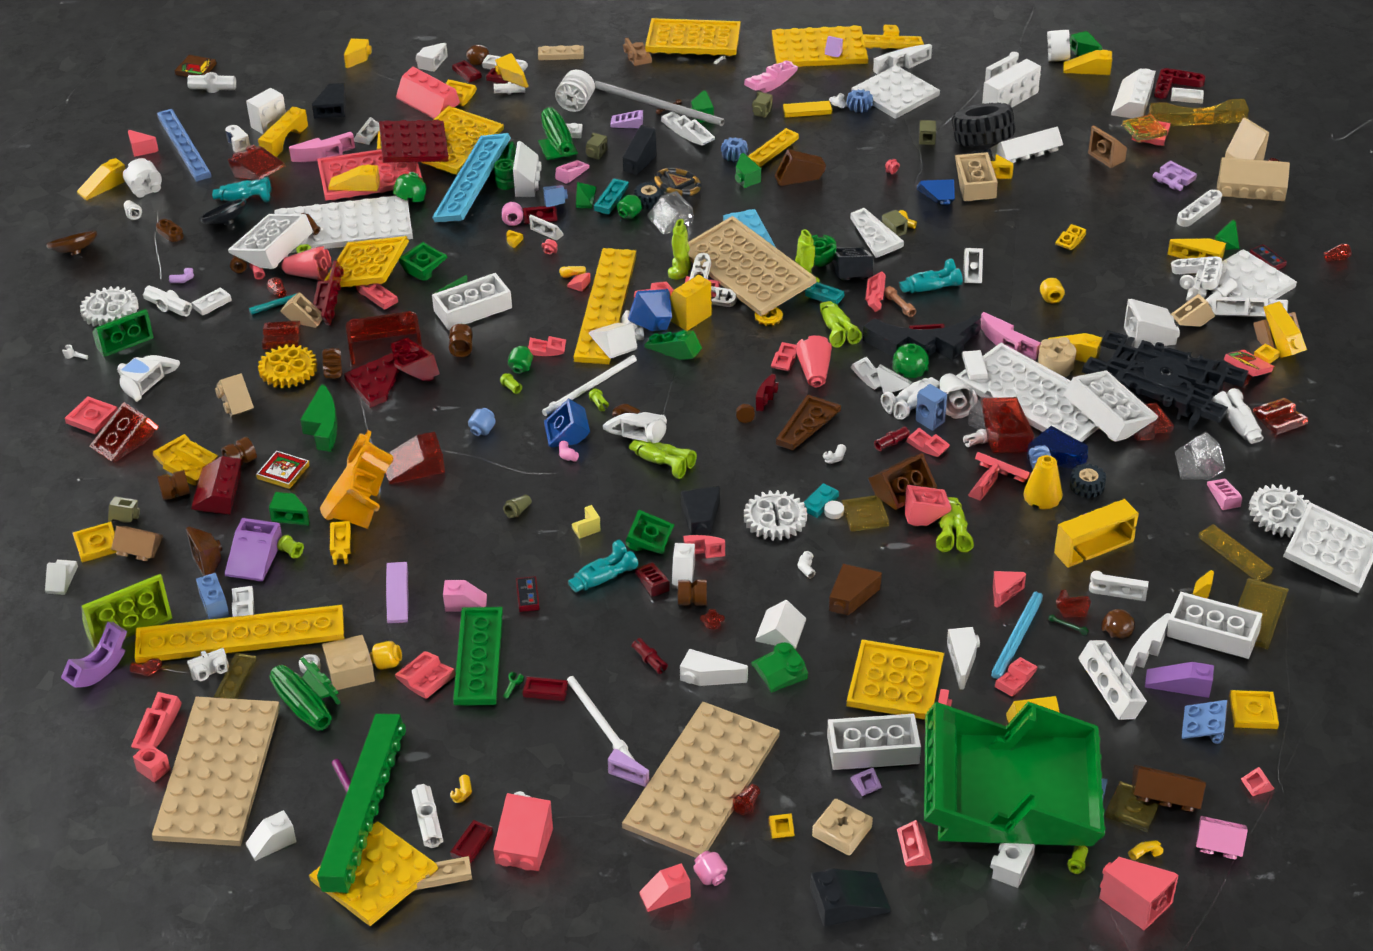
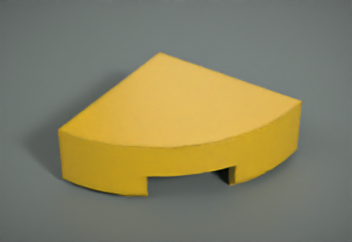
[507,230,524,248]

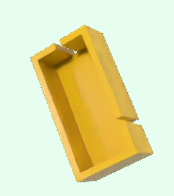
[1054,499,1139,568]

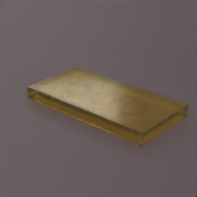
[1238,578,1288,649]

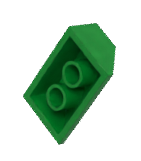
[93,309,154,357]

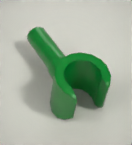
[503,672,524,699]

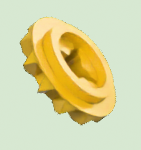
[755,307,783,326]

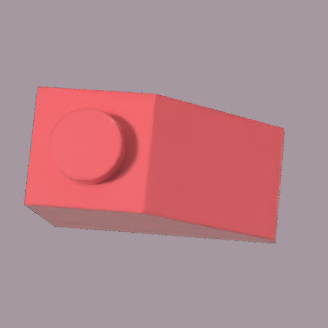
[639,863,691,912]

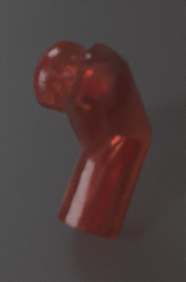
[130,658,162,676]

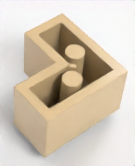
[215,373,254,417]

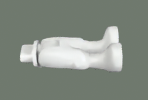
[880,377,940,419]
[1213,388,1263,444]

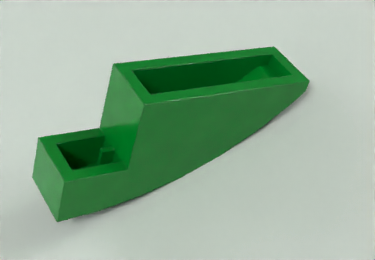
[300,385,338,452]

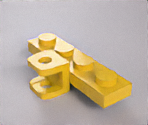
[861,25,924,50]

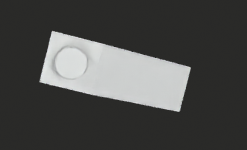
[947,627,980,690]
[680,649,748,686]

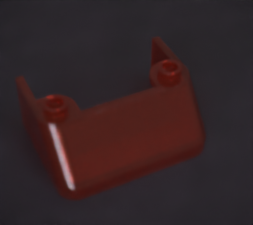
[346,311,422,365]

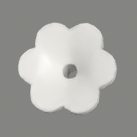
[829,93,847,108]

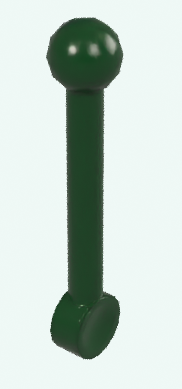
[1048,614,1089,636]

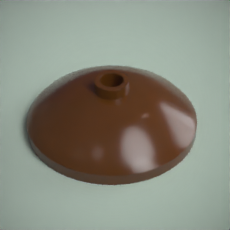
[46,231,97,255]

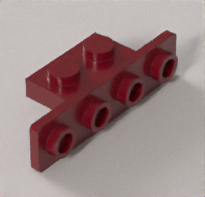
[313,260,344,326]

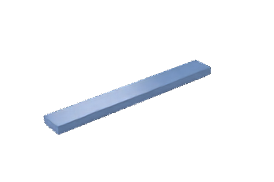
[157,109,211,181]

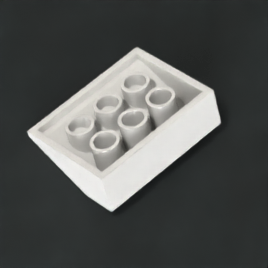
[228,214,313,269]
[1063,370,1158,441]

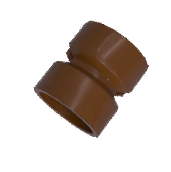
[449,324,473,357]
[221,437,257,465]
[157,470,190,500]
[678,580,707,606]

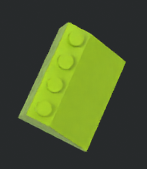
[82,574,173,649]

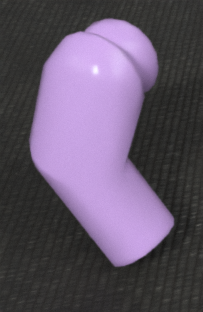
[169,268,194,283]

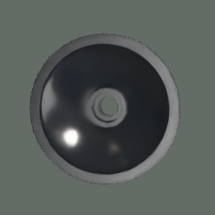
[199,198,247,226]

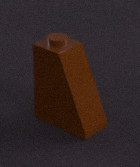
[775,149,826,186]
[829,564,882,615]

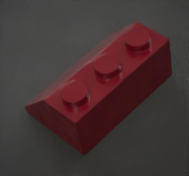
[191,456,241,515]

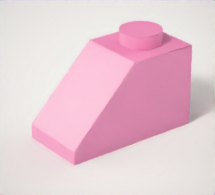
[443,580,487,612]

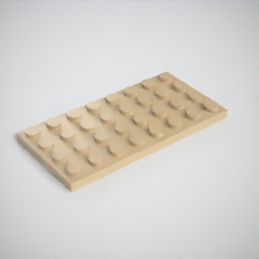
[688,216,817,316]
[152,697,280,846]
[622,702,780,858]

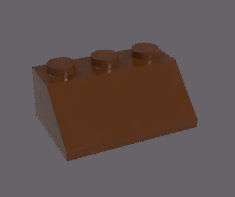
[868,453,938,510]
[1131,765,1206,812]

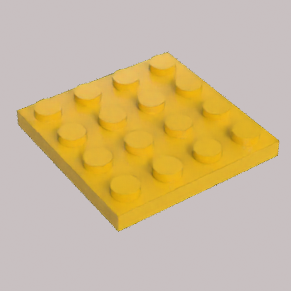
[324,236,409,287]
[846,640,944,719]
[309,821,438,926]

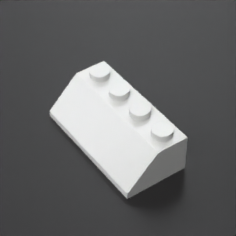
[1111,69,1156,119]
[989,126,1063,163]

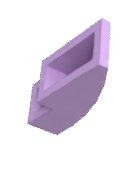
[386,562,409,623]

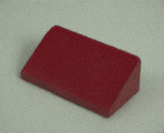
[522,205,557,224]

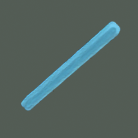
[991,591,1043,679]

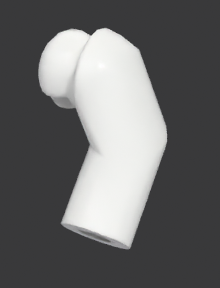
[823,444,846,464]
[798,551,816,579]

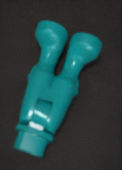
[212,176,271,202]
[899,258,963,293]
[568,539,639,592]

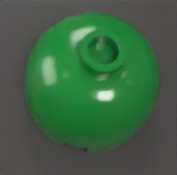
[393,172,426,202]
[811,235,837,267]
[893,344,929,378]

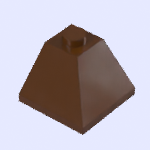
[186,527,223,576]

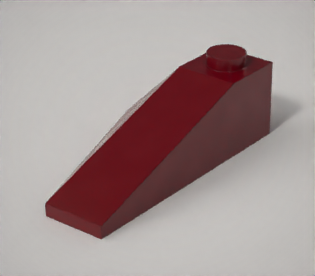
[391,337,439,381]

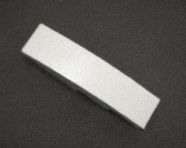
[873,44,932,74]
[661,112,715,146]
[1212,297,1288,318]
[1124,613,1171,677]

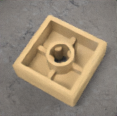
[812,799,873,855]

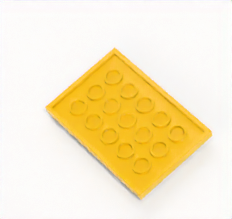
[645,18,741,56]
[772,25,868,67]
[421,106,504,175]

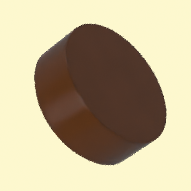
[736,404,755,423]

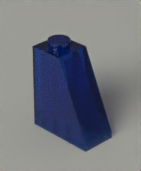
[1027,426,1088,469]

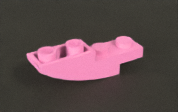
[744,61,798,93]
[289,132,355,162]
[981,312,1041,360]

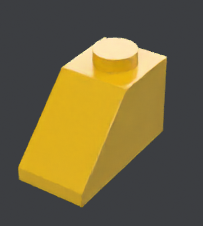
[344,38,372,68]

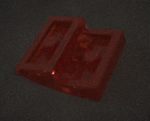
[262,321,300,349]
[1253,398,1308,435]
[1133,403,1174,441]

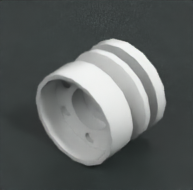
[555,69,595,112]

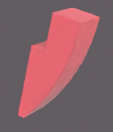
[131,692,182,750]

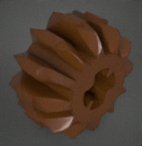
[322,348,342,379]

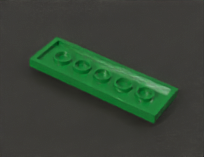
[453,607,503,705]

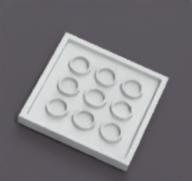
[852,65,940,119]
[1210,249,1297,300]
[1283,502,1373,593]

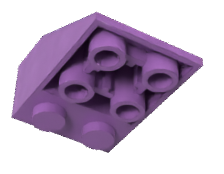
[224,518,282,581]

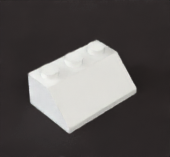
[513,141,542,197]

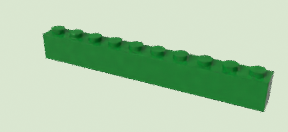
[317,714,406,893]

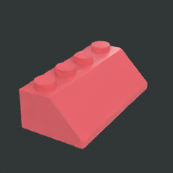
[396,67,460,119]

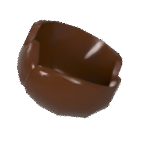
[466,45,489,65]
[1101,609,1135,639]

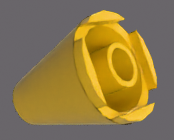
[1023,455,1063,509]

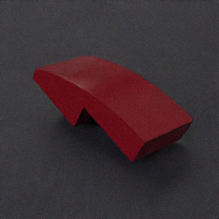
[756,374,779,411]

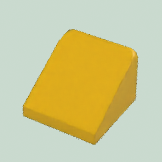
[1193,570,1214,599]
[768,813,795,839]

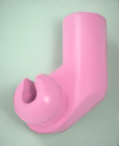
[559,441,579,462]

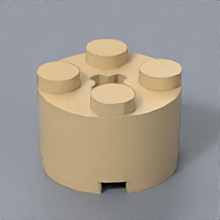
[1038,337,1076,377]

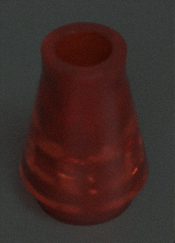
[1324,243,1352,262]
[267,278,286,298]
[732,784,760,815]

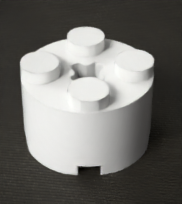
[1047,30,1070,62]
[123,158,162,198]

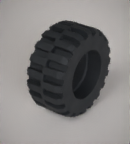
[952,102,1016,147]

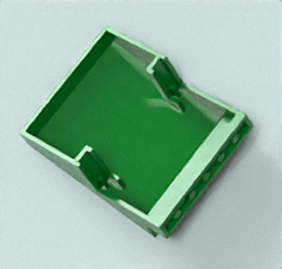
[924,702,1106,846]

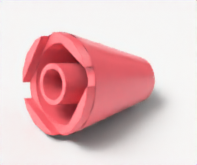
[281,246,332,281]
[796,336,832,387]

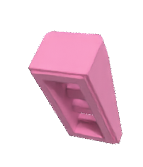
[555,160,589,184]
[1207,479,1242,510]

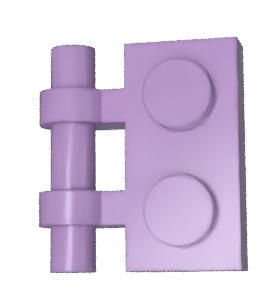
[1153,161,1197,191]

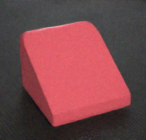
[567,273,591,292]
[1241,767,1275,796]

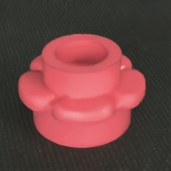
[885,159,900,174]
[542,239,558,255]

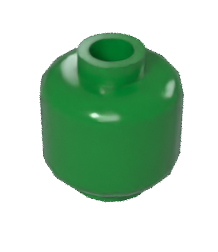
[617,195,642,220]
[508,346,533,374]

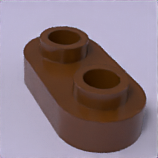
[156,219,184,242]

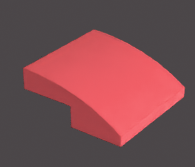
[395,651,456,699]

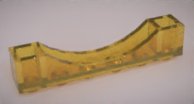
[1148,99,1249,126]

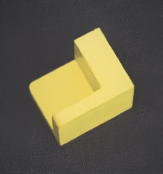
[572,505,601,539]

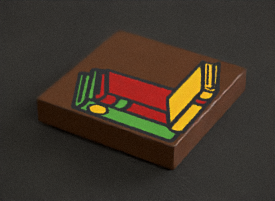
[175,55,217,77]

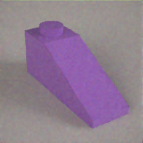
[1145,662,1214,698]

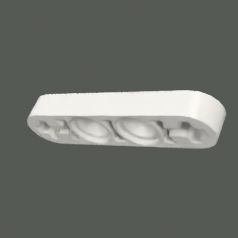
[1177,190,1222,227]

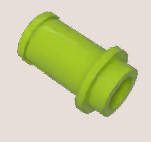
[500,373,522,394]
[589,388,609,411]
[1067,846,1089,874]

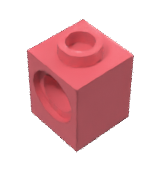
[133,744,171,783]

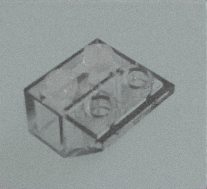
[648,191,693,234]
[1175,432,1226,480]

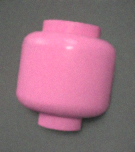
[501,202,523,226]
[694,851,727,886]

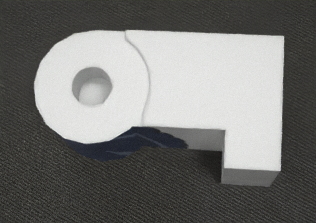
[225,125,251,153]

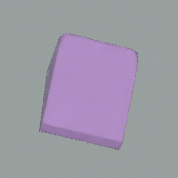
[825,36,843,57]
[850,768,882,796]

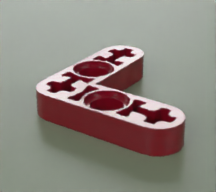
[1154,68,1205,99]

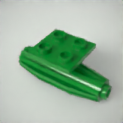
[538,107,578,160]
[269,657,341,731]

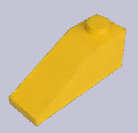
[1063,50,1112,75]
[494,53,529,88]
[77,158,126,201]
[328,164,380,191]
[1167,239,1226,259]
[1263,301,1307,358]
[1048,333,1102,363]

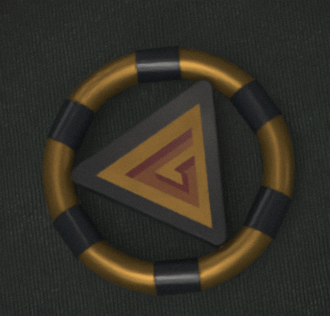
[654,168,702,196]

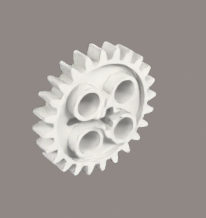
[80,286,139,327]
[1248,484,1309,538]
[744,490,807,541]

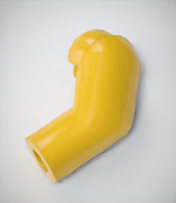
[559,266,586,279]
[450,775,472,803]

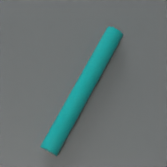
[249,293,297,315]

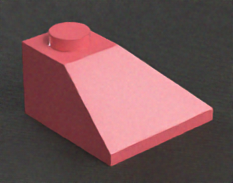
[905,485,951,526]

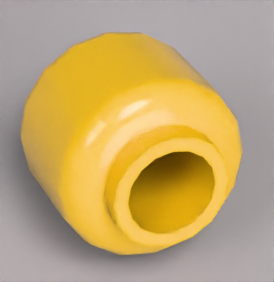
[1040,278,1065,304]
[369,641,402,670]

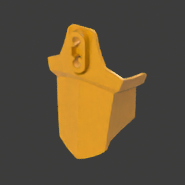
[320,430,393,529]

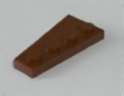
[776,395,841,450]

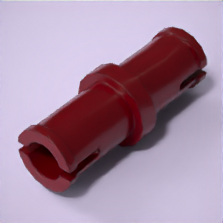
[874,426,910,451]
[632,638,668,674]

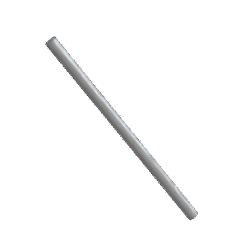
[595,81,725,126]

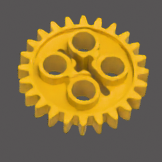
[258,344,318,388]

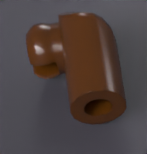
[612,404,640,418]

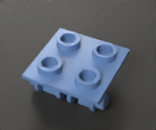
[1182,700,1227,744]

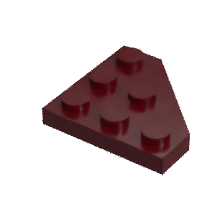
[344,353,400,408]

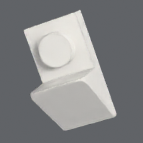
[45,560,78,595]

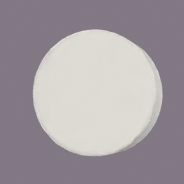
[824,501,844,519]
[299,654,321,673]

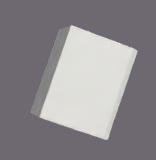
[589,323,637,358]
[756,600,806,650]

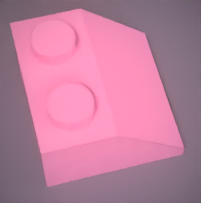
[1196,816,1248,859]

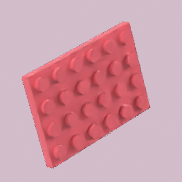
[317,149,422,201]

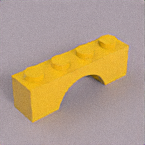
[258,106,308,159]

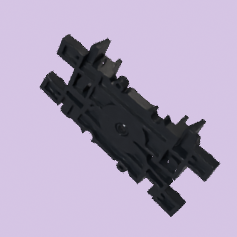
[1082,330,1249,430]

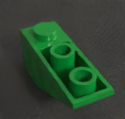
[644,330,702,360]

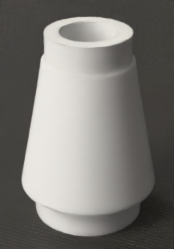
[124,200,142,220]

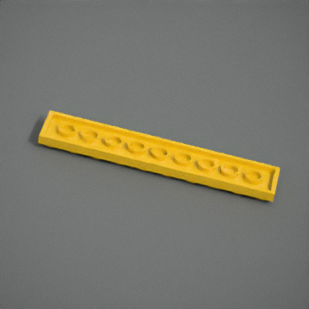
[574,248,636,365]
[135,605,344,663]

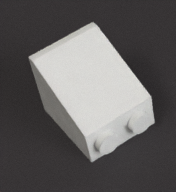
[1124,299,1180,348]

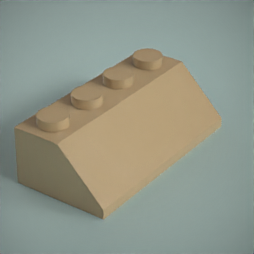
[1217,157,1290,201]

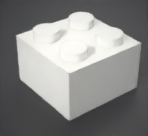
[246,88,286,134]

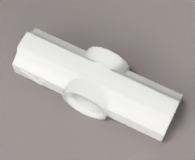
[187,72,237,93]
[143,285,192,317]
[412,784,443,848]

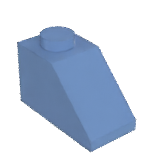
[543,185,568,207]

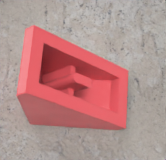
[128,130,159,157]
[993,571,1026,608]

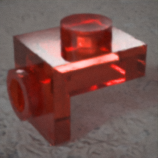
[1056,589,1091,618]

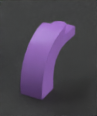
[61,622,127,687]

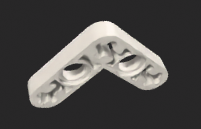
[689,253,737,307]
[1171,257,1223,290]

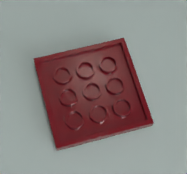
[379,120,449,163]

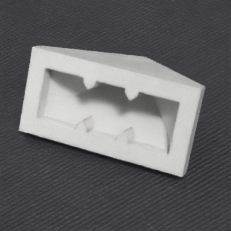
[877,364,912,394]

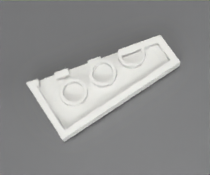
[850,208,904,258]

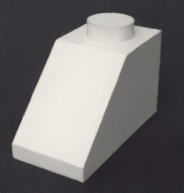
[416,43,448,72]
[964,248,983,283]
[672,543,695,589]
[246,810,296,861]

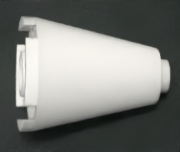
[940,373,977,419]

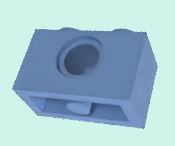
[916,384,947,431]
[196,573,229,620]

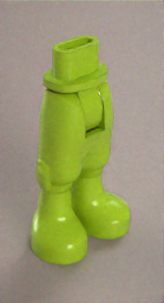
[668,219,691,280]
[795,229,820,283]
[820,301,862,348]
[629,439,697,479]
[936,497,974,552]

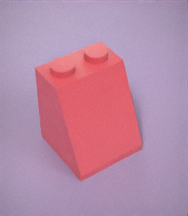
[493,793,553,871]
[1099,857,1179,931]

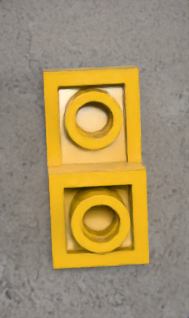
[1055,224,1086,250]

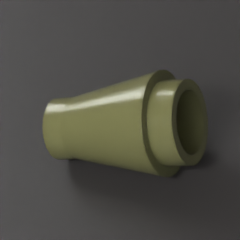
[503,494,532,518]

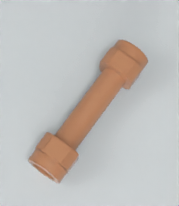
[884,286,916,317]

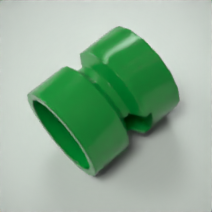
[494,159,514,190]

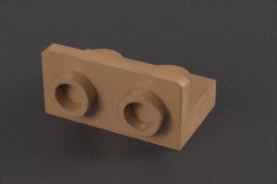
[623,38,652,66]

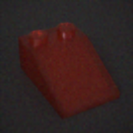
[228,145,285,180]
[981,397,1034,453]
[89,402,158,463]
[386,432,445,484]

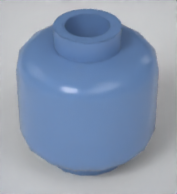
[468,408,496,436]

